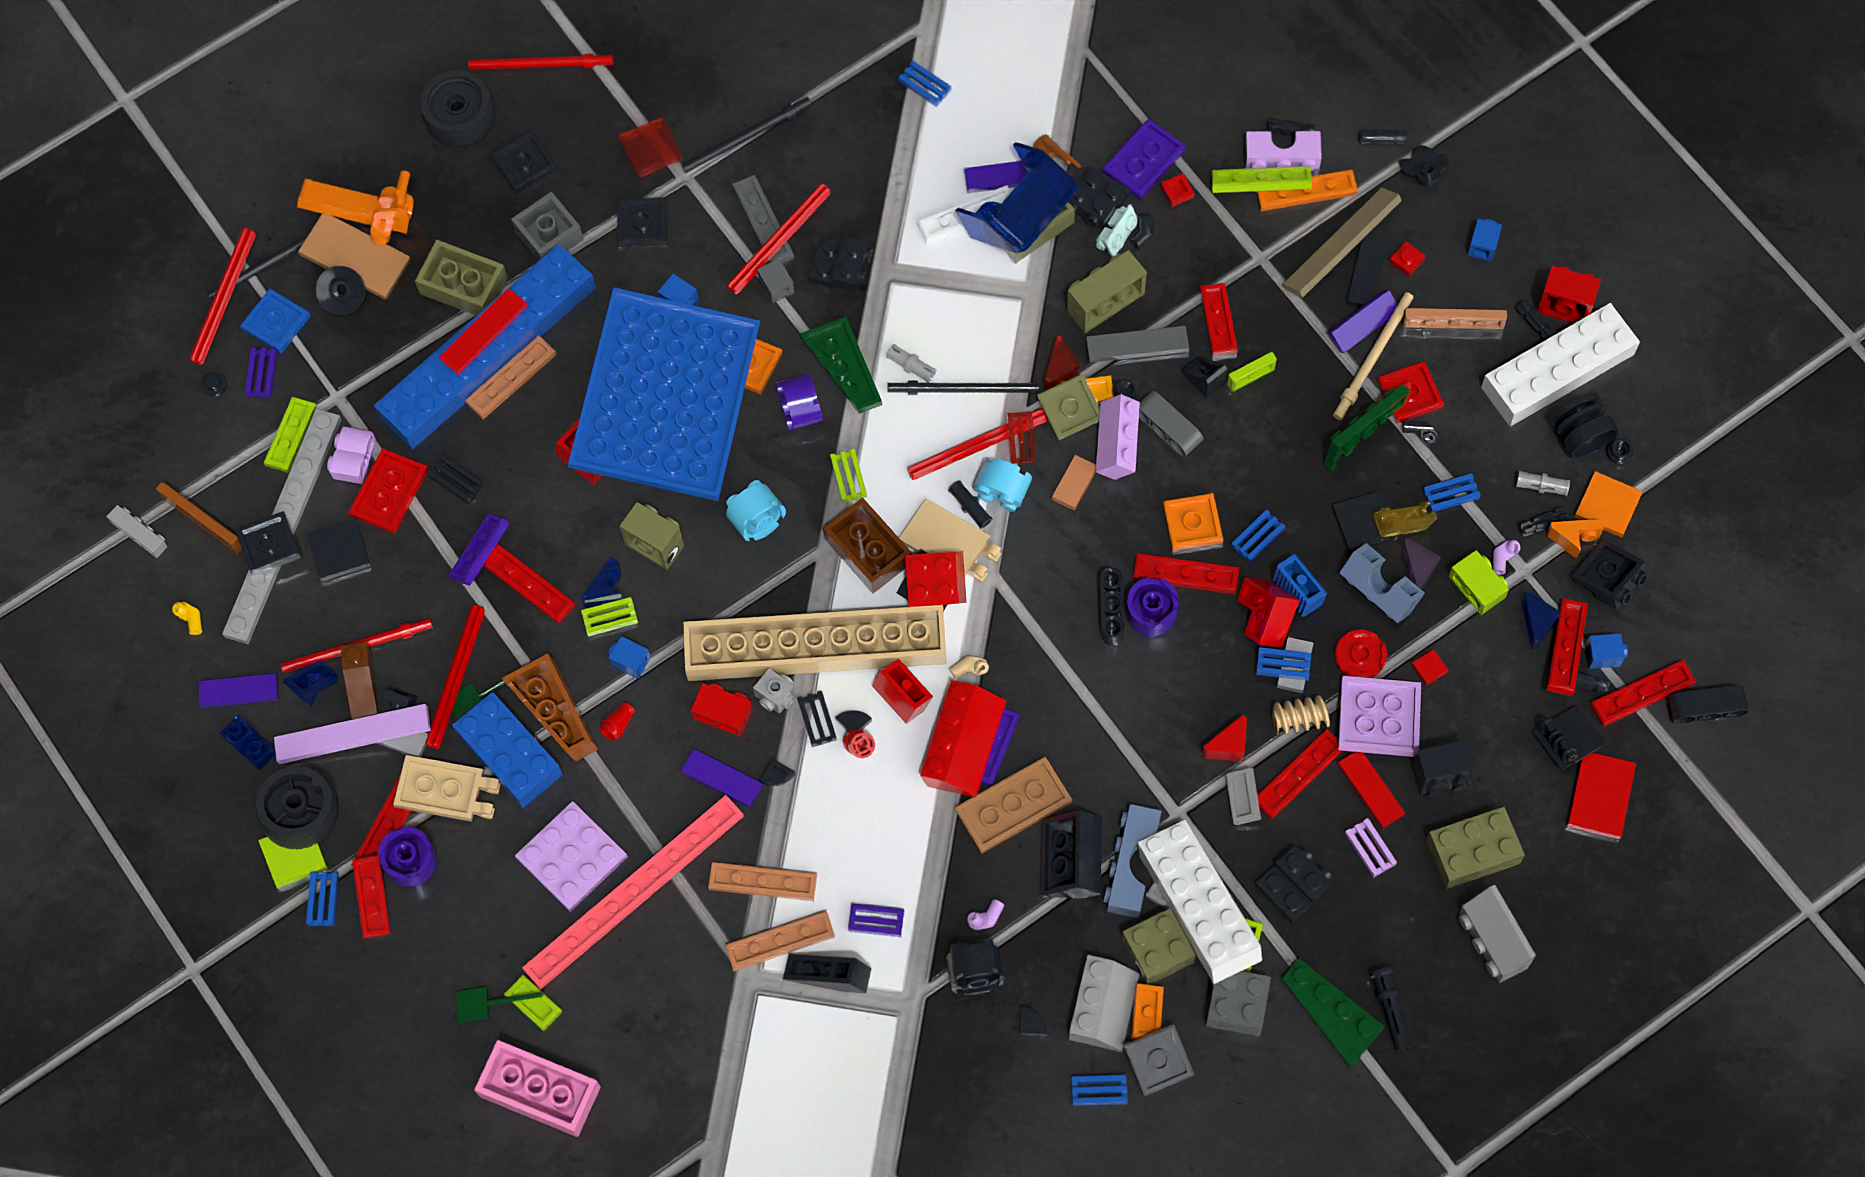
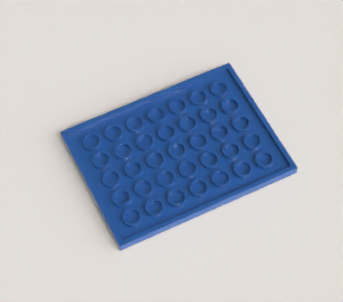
[568,288,760,501]

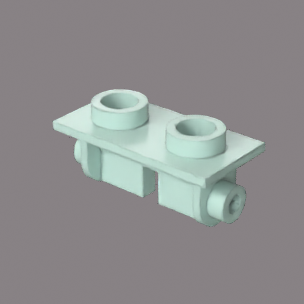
[1096,204,1137,257]

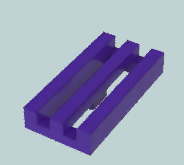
[245,348,277,398]
[848,904,905,938]

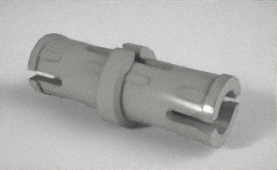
[886,344,937,383]
[1516,471,1570,496]

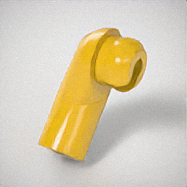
[172,602,202,635]

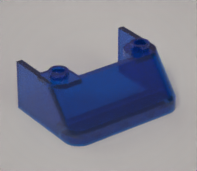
[955,142,1078,253]

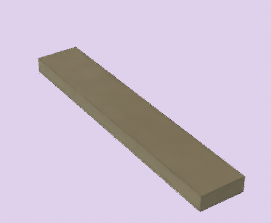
[1283,188,1401,298]

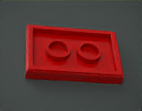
[348,448,429,534]
[1567,753,1636,840]

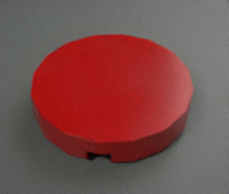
[1334,629,1387,678]

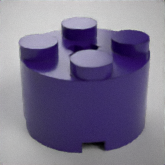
[775,373,823,431]
[1126,578,1179,638]
[378,827,437,887]

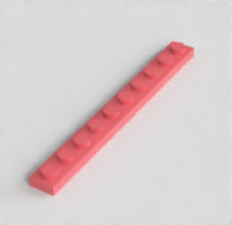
[522,795,744,990]

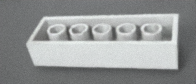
[1481,303,1640,427]
[1138,820,1262,984]

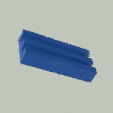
[898,61,951,107]
[1423,473,1481,513]
[1231,509,1285,563]
[1256,647,1311,681]
[306,872,339,926]
[1072,1075,1128,1106]

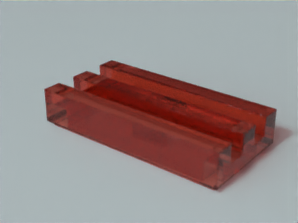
[1006,411,1036,464]

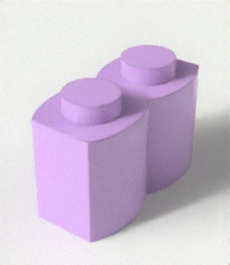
[327,427,376,484]

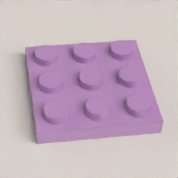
[1338,676,1421,757]
[515,801,628,912]

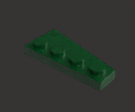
[800,317,882,414]
[1323,384,1410,472]
[1282,958,1385,1069]

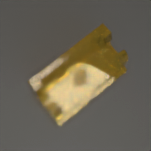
[1373,501,1437,537]

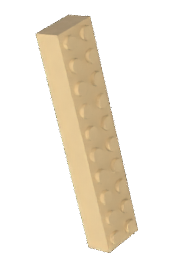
[684,605,947,681]

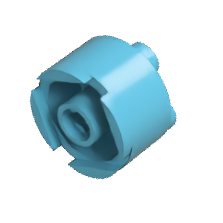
[973,458,1032,512]
[726,480,786,541]

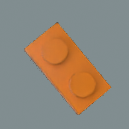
[1131,984,1164,1039]

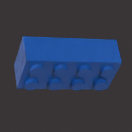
[452,692,563,808]

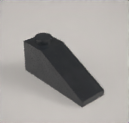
[783,954,872,994]

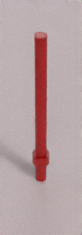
[468,53,613,70]
[280,618,433,673]

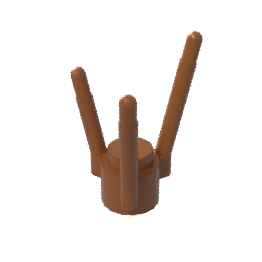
[1033,134,1081,187]

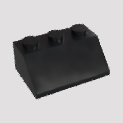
[1040,810,1102,899]

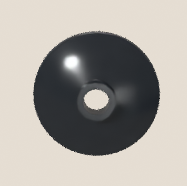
[316,265,366,315]

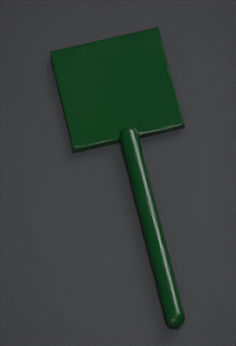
[452,679,506,720]
[456,987,543,1023]

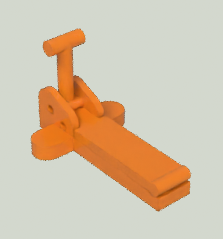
[297,171,414,245]

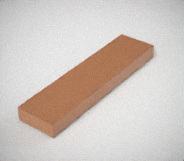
[1403,308,1507,330]
[465,335,556,419]
[708,862,817,901]
[725,911,835,971]

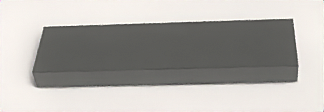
[732,175,794,263]
[1086,326,1189,363]

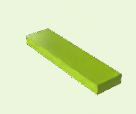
[1212,166,1312,193]

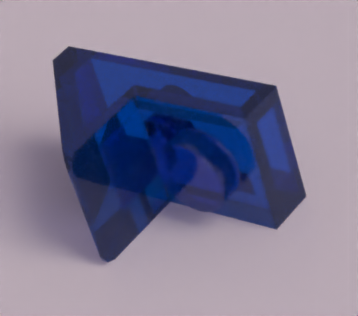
[581,557,623,609]
[283,660,338,706]

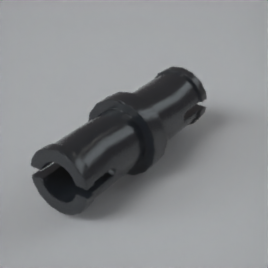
[948,480,993,529]

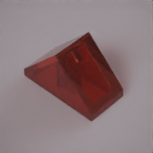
[1044,336,1080,391]

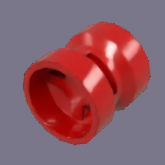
[843,728,875,759]

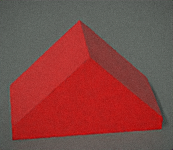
[1202,715,1247,762]

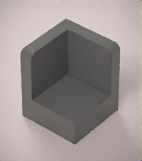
[757,259,794,303]

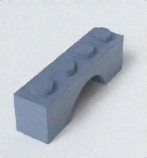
[1104,804,1161,918]

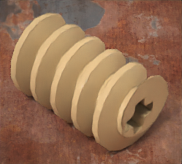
[1272,695,1330,736]

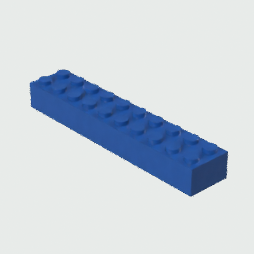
[374,244,596,450]

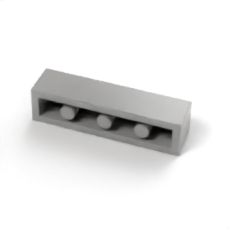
[107,505,167,558]

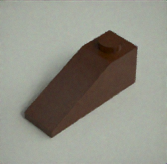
[340,642,379,720]

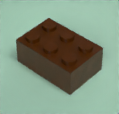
[823,497,912,594]

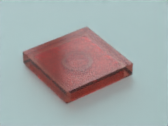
[618,117,683,178]

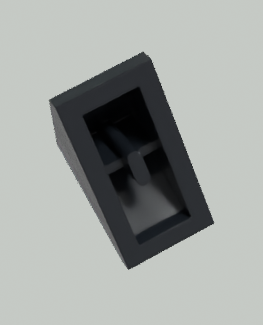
[1181,355,1227,398]

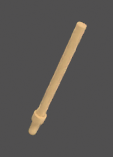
[1333,292,1414,420]

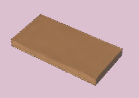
[299,214,410,300]
[955,757,1072,854]

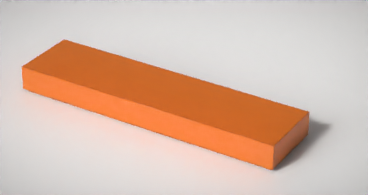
[1256,170,1358,211]

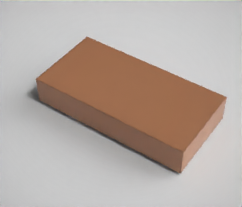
[1052,455,1096,511]

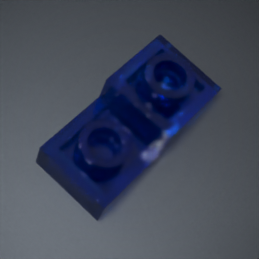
[219,715,276,770]

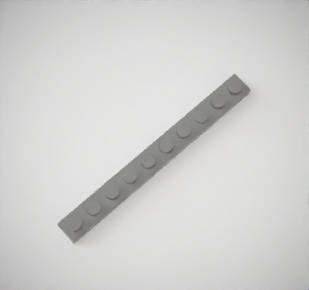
[223,409,342,644]

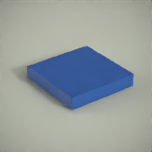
[240,289,311,354]

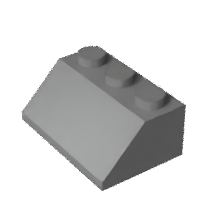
[1459,885,1536,983]
[1069,955,1139,1052]

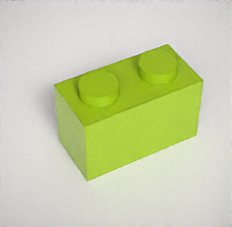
[1449,550,1509,615]

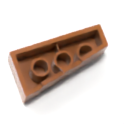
[502,653,598,762]

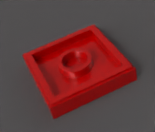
[1377,361,1444,424]

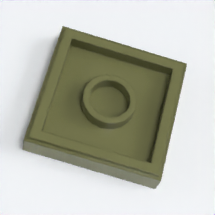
[1037,374,1100,441]

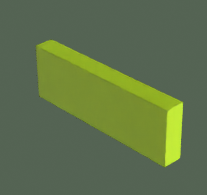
[264,397,317,473]

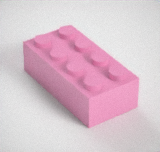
[475,1040,600,1137]

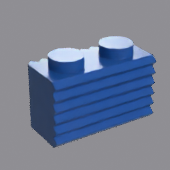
[1273,554,1327,617]

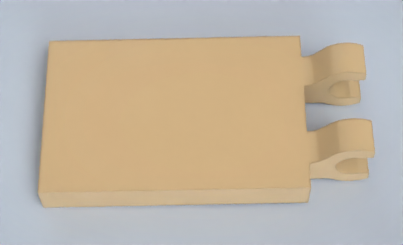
[899,499,1002,583]
[393,755,501,822]

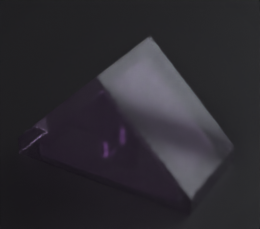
[1402,539,1441,590]

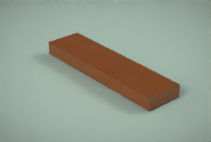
[156,482,242,554]

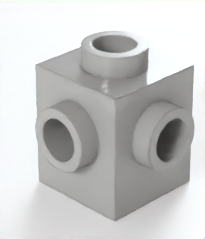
[753,668,796,714]

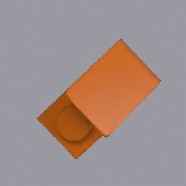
[1547,519,1604,558]

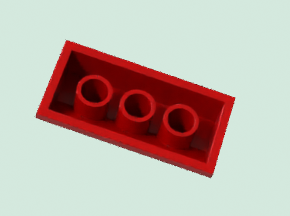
[920,680,1007,798]

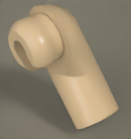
[949,656,989,679]

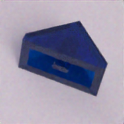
[1521,592,1561,650]

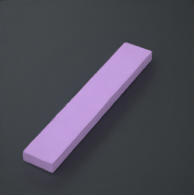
[274,704,431,764]

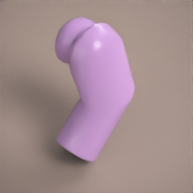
[1493,540,1520,575]
[967,899,1004,930]

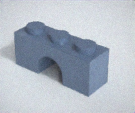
[1340,543,1425,623]

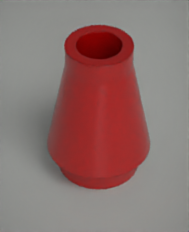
[599,702,635,741]

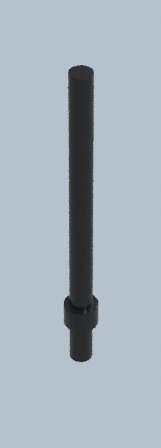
[681,97,812,173]
[207,228,313,300]
[888,380,1039,395]

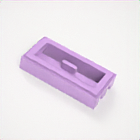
[1345,818,1397,878]

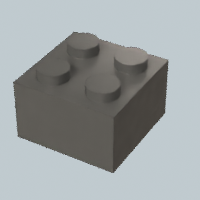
[511,192,584,261]
[1206,971,1271,1037]

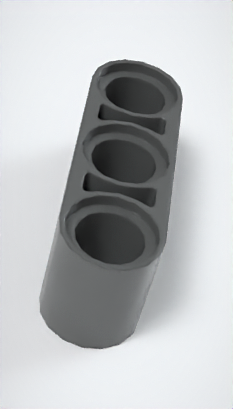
[1139,391,1204,457]

